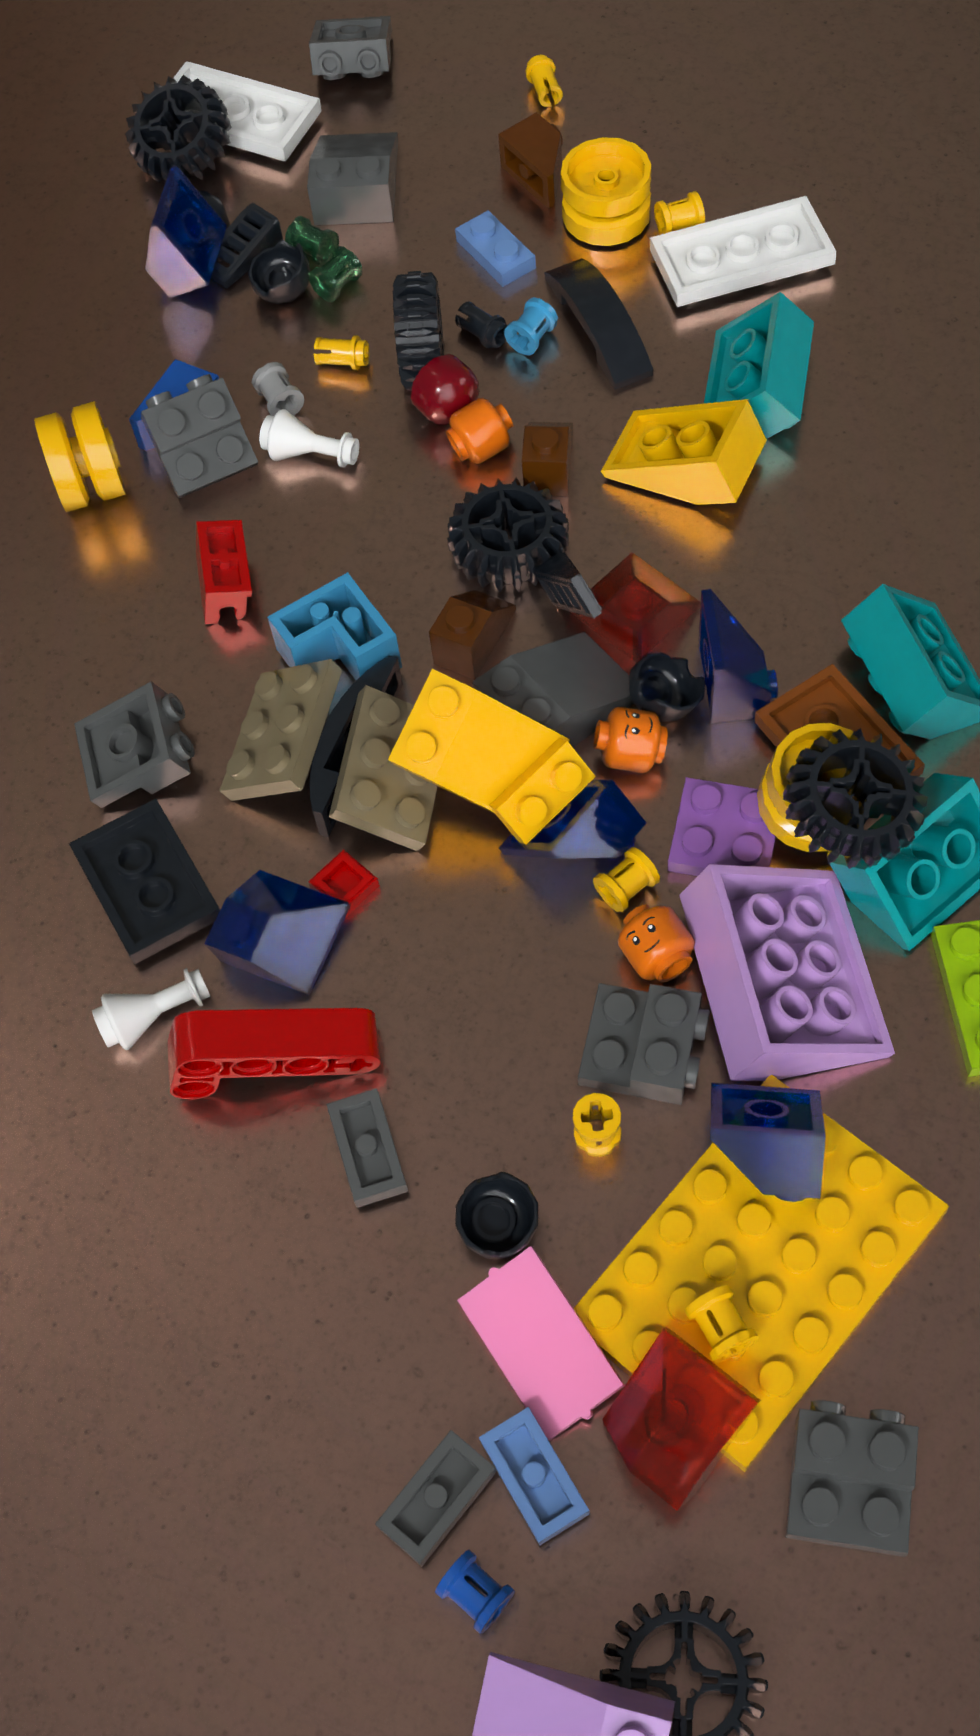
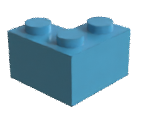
[267,572,402,680]

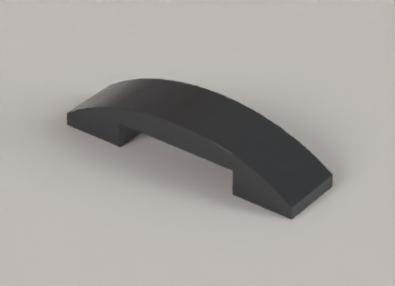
[544,258,654,390]
[310,655,403,838]

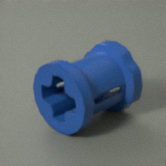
[435,1549,515,1635]

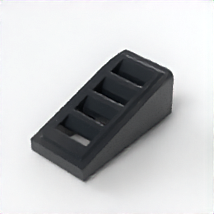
[197,202,283,288]
[534,551,602,618]

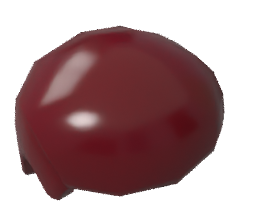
[411,354,480,425]

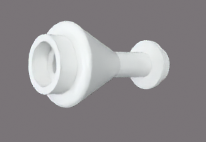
[259,409,360,468]
[92,968,211,1050]

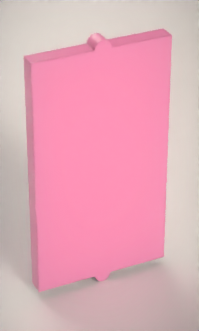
[457,1246,625,1442]

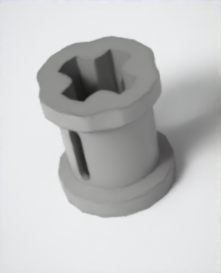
[252,362,304,416]

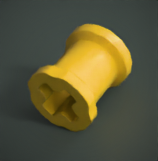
[654,191,705,235]
[593,847,660,912]
[572,1093,621,1157]
[684,1285,759,1363]

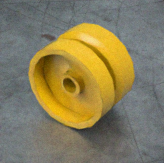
[561,137,652,246]
[34,401,126,512]
[757,723,862,852]

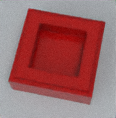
[308,849,380,919]

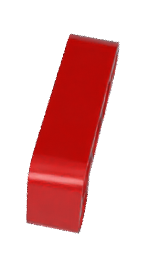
[167,1008,380,1099]

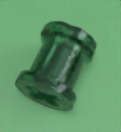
[285,216,339,267]
[309,246,363,302]

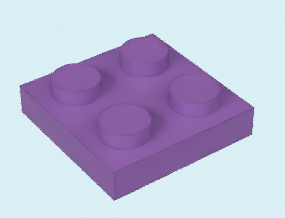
[667,777,776,876]

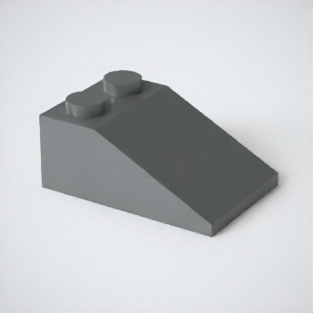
[307,132,398,225]
[472,632,634,747]

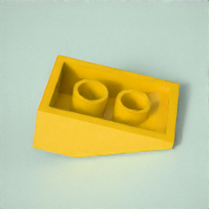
[601,399,767,505]
[388,669,570,813]

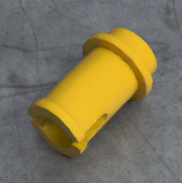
[525,54,563,107]
[314,335,369,370]

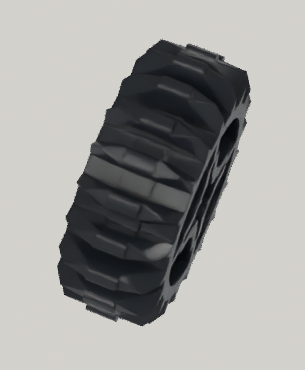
[125,74,232,186]
[392,271,444,390]
[447,477,569,592]
[783,728,928,869]
[599,1591,768,1736]

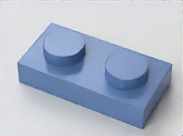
[455,210,536,287]
[479,1407,590,1546]

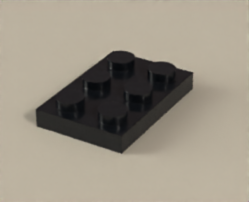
[69,799,223,965]

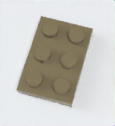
[219,659,342,801]
[329,685,438,851]

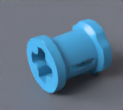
[504,297,558,356]

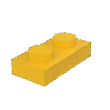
[489,738,596,845]

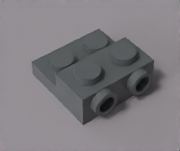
[309,16,392,80]
[141,374,258,499]
[74,681,195,808]
[578,983,710,1105]
[785,1400,919,1557]

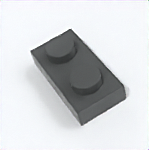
[326,1088,409,1208]
[375,1430,497,1567]

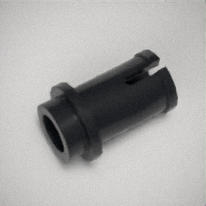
[455,301,507,348]

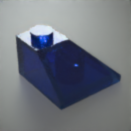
[145,166,227,298]
[698,589,778,724]
[499,780,647,858]
[204,870,350,996]
[710,1083,826,1202]

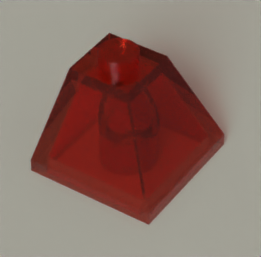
[570,552,700,663]
[602,1326,761,1511]

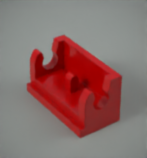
[196,520,252,624]

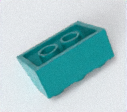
[704,292,814,439]
[841,584,980,740]
[829,773,980,951]

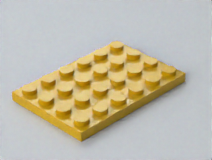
[574,1075,949,1472]

